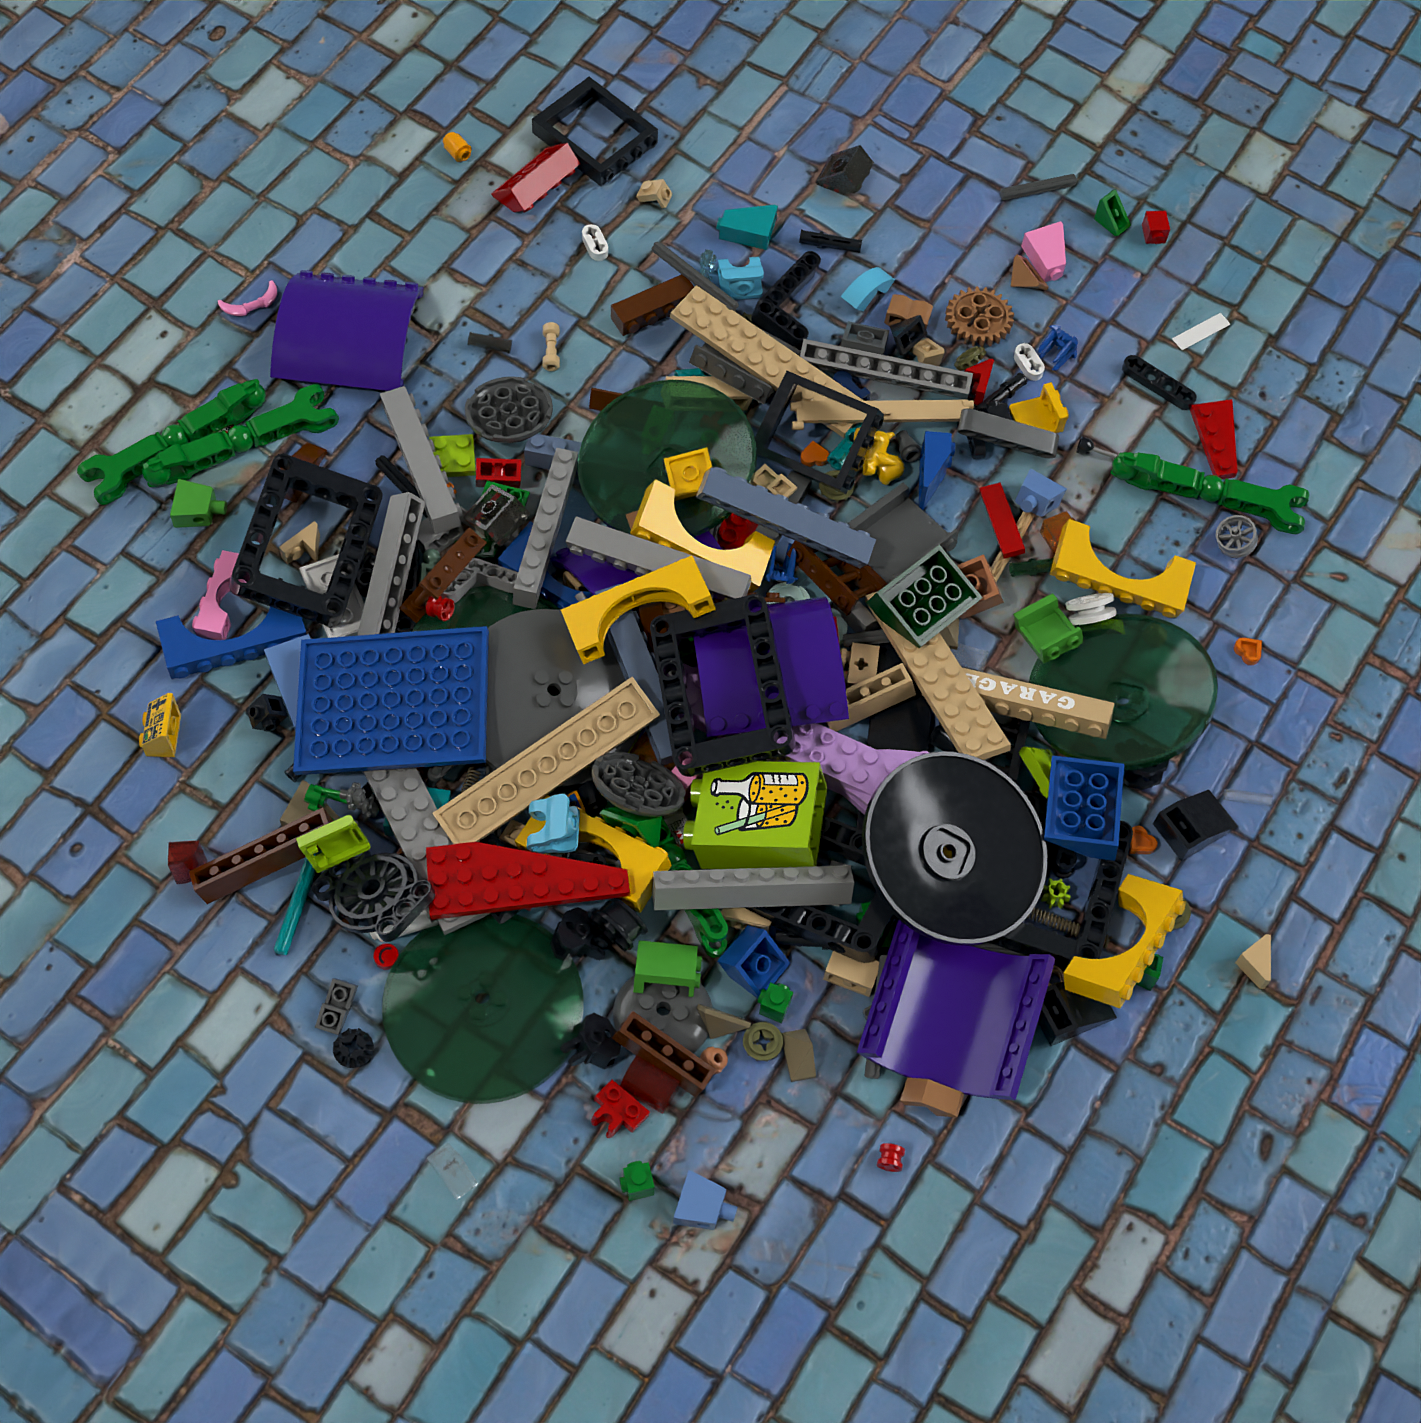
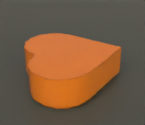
[800,441,829,467]
[1233,638,1262,665]
[1129,826,1158,854]

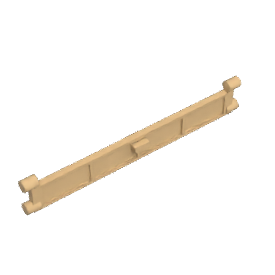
[790,400,974,430]

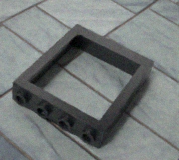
[532,76,658,186]
[749,370,884,495]

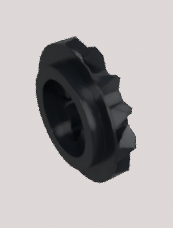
[333,1028,374,1068]

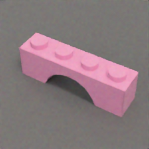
[192,550,246,640]

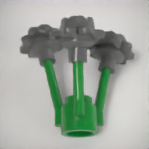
[304,782,380,825]

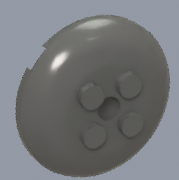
[465,377,553,443]
[592,752,685,817]
[613,975,712,1053]

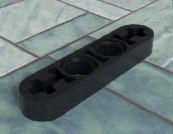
[1122,355,1197,410]

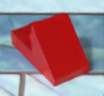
[964,359,994,405]

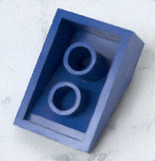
[918,431,955,510]

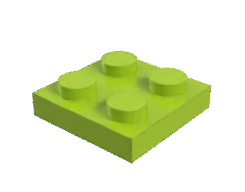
[429,434,476,477]

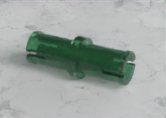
[1009,558,1054,577]

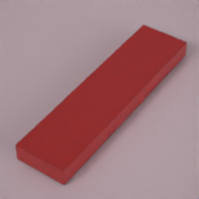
[979,482,1025,559]

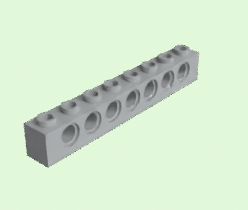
[800,339,973,400]

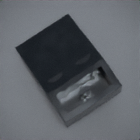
[1153,790,1238,861]
[1038,981,1117,1046]

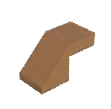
[900,1078,964,1118]

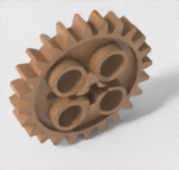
[945,286,1014,347]

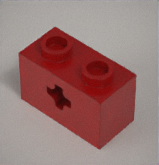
[476,458,521,488]

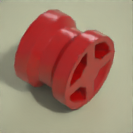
[426,595,455,621]
[877,1143,905,1172]

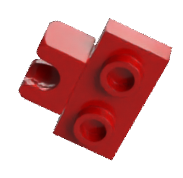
[591,1079,650,1138]

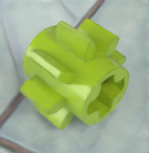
[1041,878,1071,909]

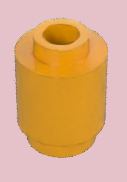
[443,132,472,162]

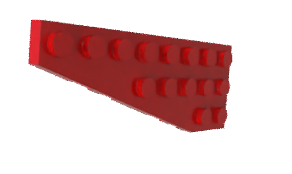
[426,842,630,920]

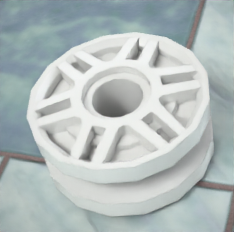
[1065,593,1117,625]

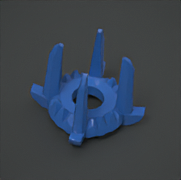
[1038,325,1078,371]
[763,543,799,584]

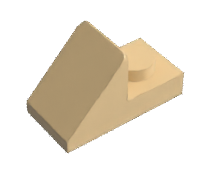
[909,338,944,366]
[279,521,320,564]

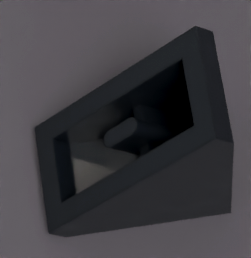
[889,315,927,355]

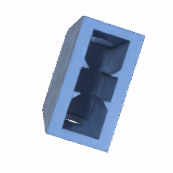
[1015,469,1067,517]
[673,1170,738,1230]

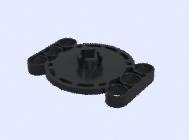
[312,850,435,942]

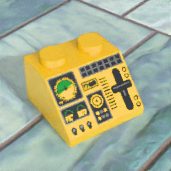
[139,693,181,757]

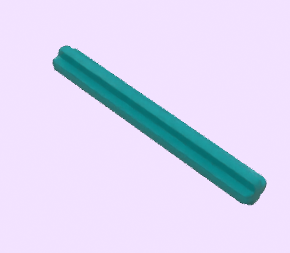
[274,850,322,955]

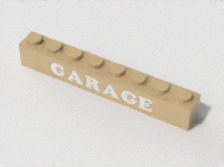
[922,668,1114,739]

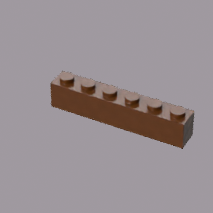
[189,807,334,904]

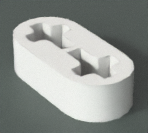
[582,224,608,261]
[1014,343,1045,381]

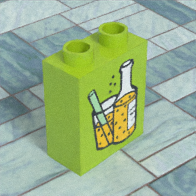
[683,761,827,869]

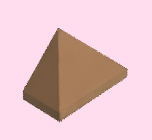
[1011,254,1049,290]

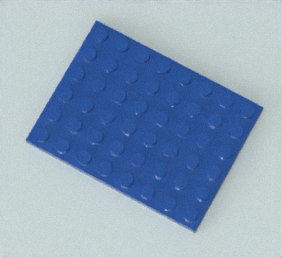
[293,626,489,775]

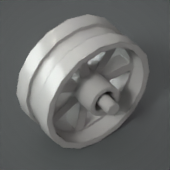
[1216,515,1258,558]

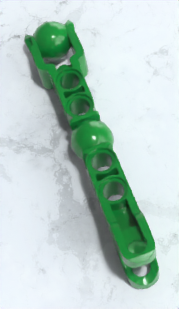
[77,379,266,505]
[142,384,339,487]
[1111,452,1310,534]
[659,817,728,958]

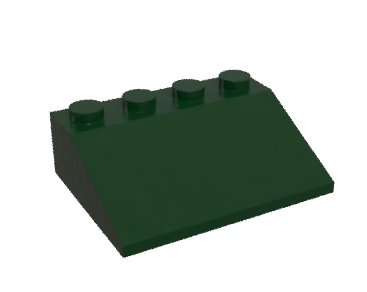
[866,544,983,648]

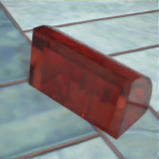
[168,840,207,884]
[620,1055,680,1114]

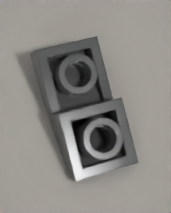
[315,978,358,1035]

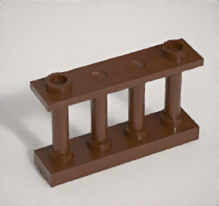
[399,527,487,623]
[787,541,887,616]

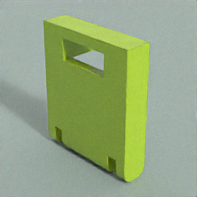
[1019,746,1054,798]
[296,815,371,873]

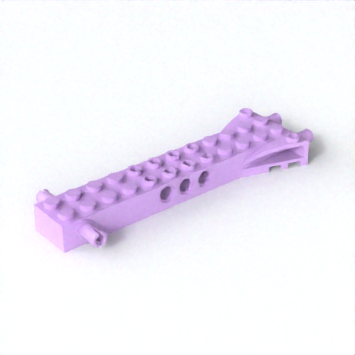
[678,663,929,815]

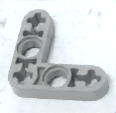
[441,558,518,603]

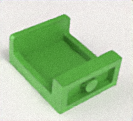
[1014,593,1083,664]
[633,940,702,997]

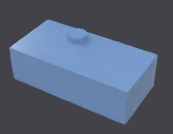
[264,634,311,733]

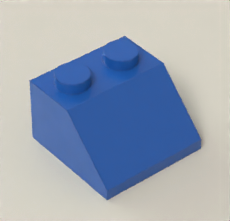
[717,925,790,999]

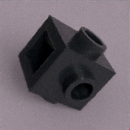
[246,694,288,732]

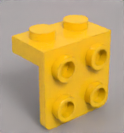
[1009,382,1069,433]

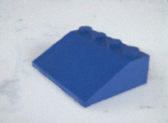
[1044,755,1124,861]

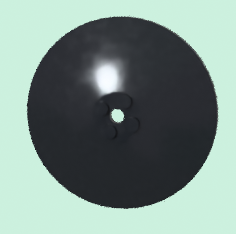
[862,751,1047,946]

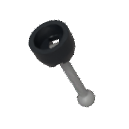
[1076,436,1117,458]

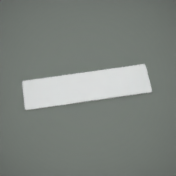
[1172,313,1230,350]

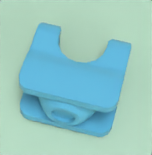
[718,257,764,300]
[526,794,580,854]

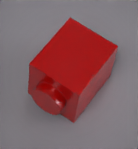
[1142,211,1170,244]

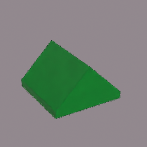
[600,807,662,848]

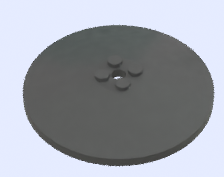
[486,609,639,789]

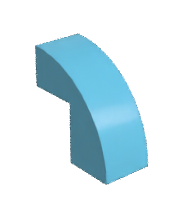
[841,267,895,312]

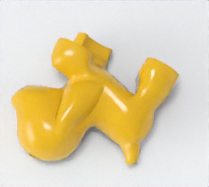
[854,427,905,485]

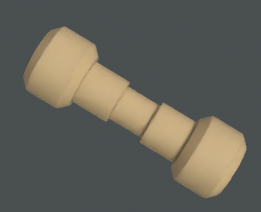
[543,322,560,371]

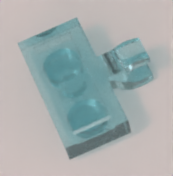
[699,249,717,282]

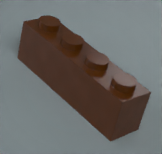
[611,274,694,336]
[612,1011,716,1097]

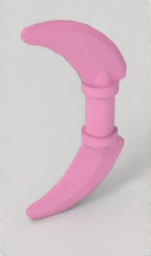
[218,280,278,316]

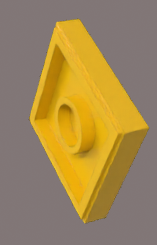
[664,447,712,501]

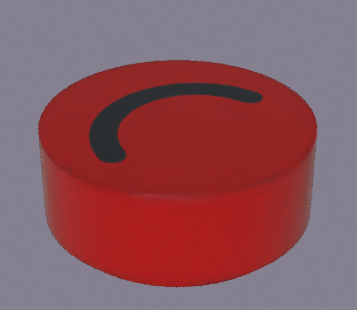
[373,943,399,970]

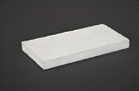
[299,554,364,638]

